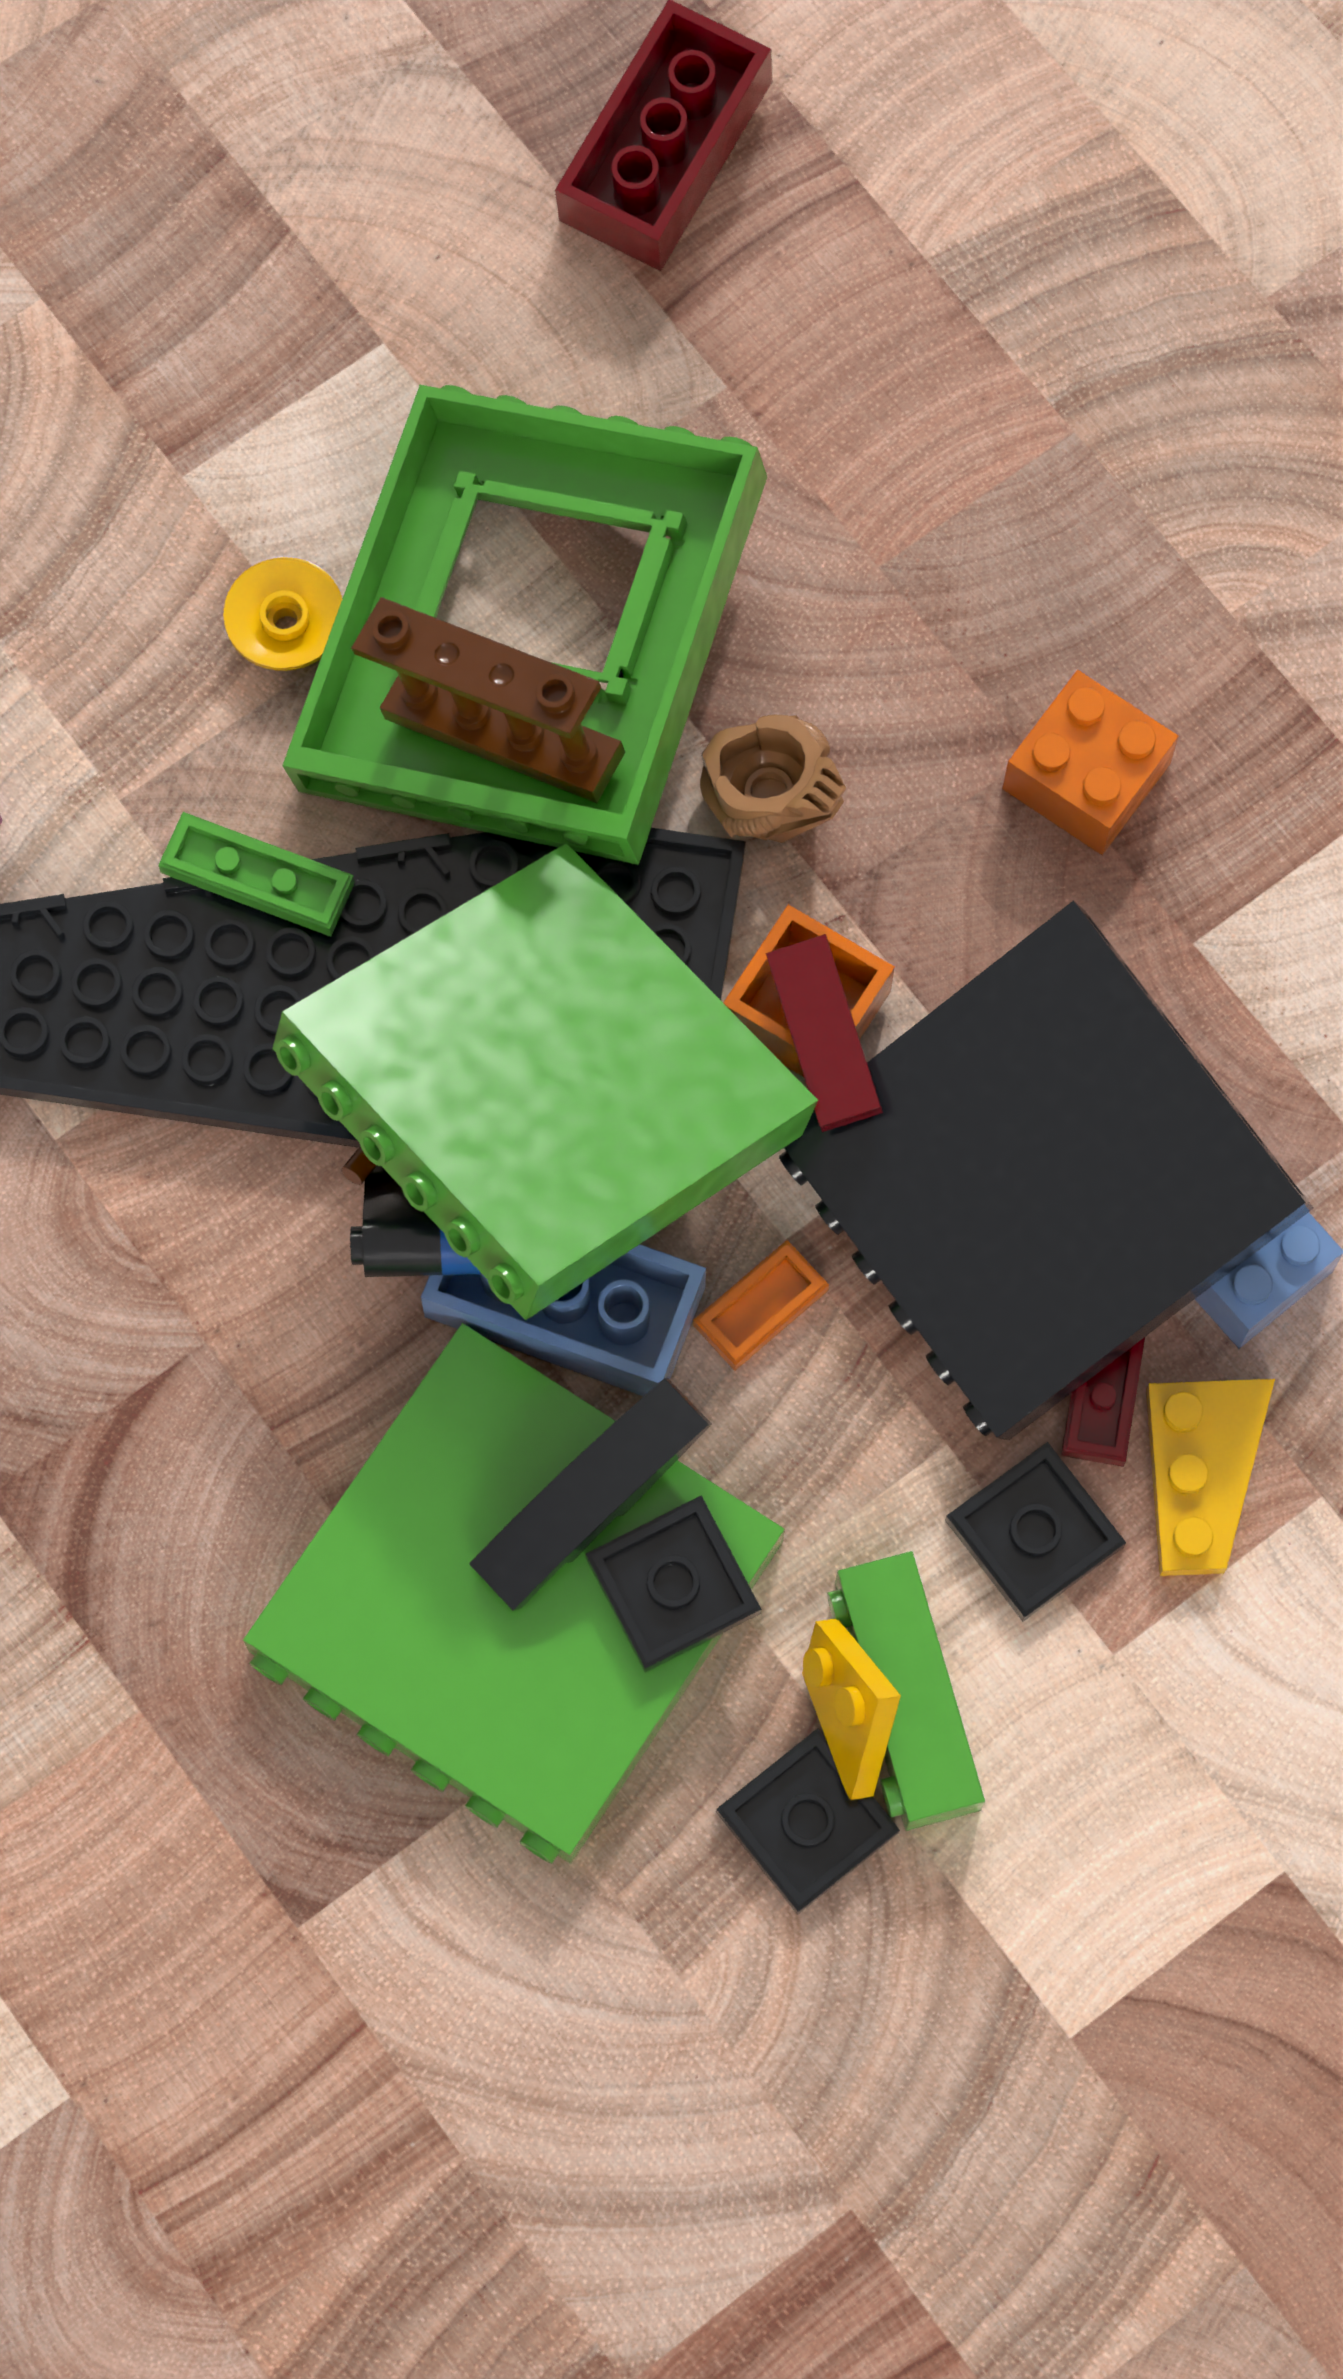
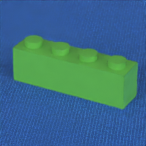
[827,1551,985,1831]

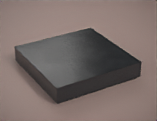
[945,1442,1126,1622]
[585,1495,762,1673]
[716,1728,900,1915]

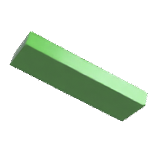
[158,812,355,937]

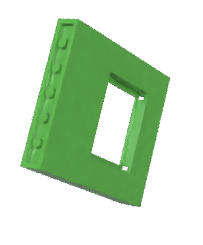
[282,385,767,865]

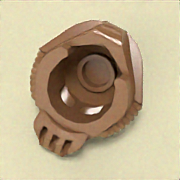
[700,714,846,843]

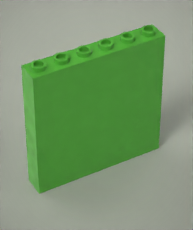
[272,843,818,1320]
[243,1323,785,1864]

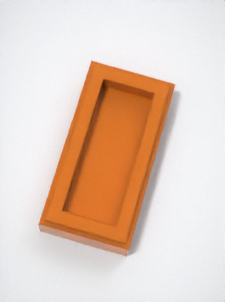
[693,1240,829,1371]

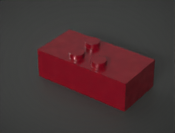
[555,0,772,271]

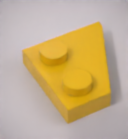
[802,1618,901,1800]

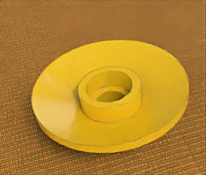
[223,557,342,671]

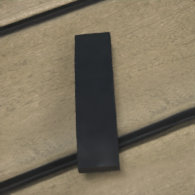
[469,1378,712,1611]

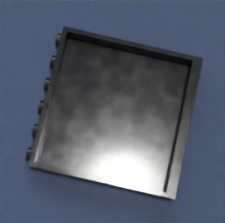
[779,900,1314,1440]

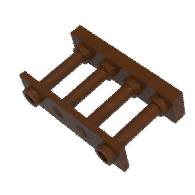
[351,597,625,803]

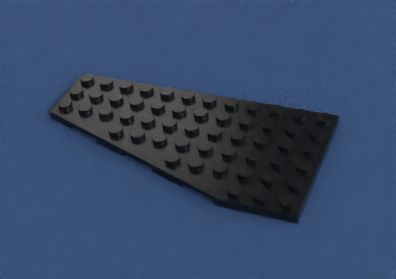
[0,828,746,1148]

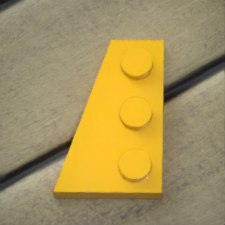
[1146,1379,1275,1576]

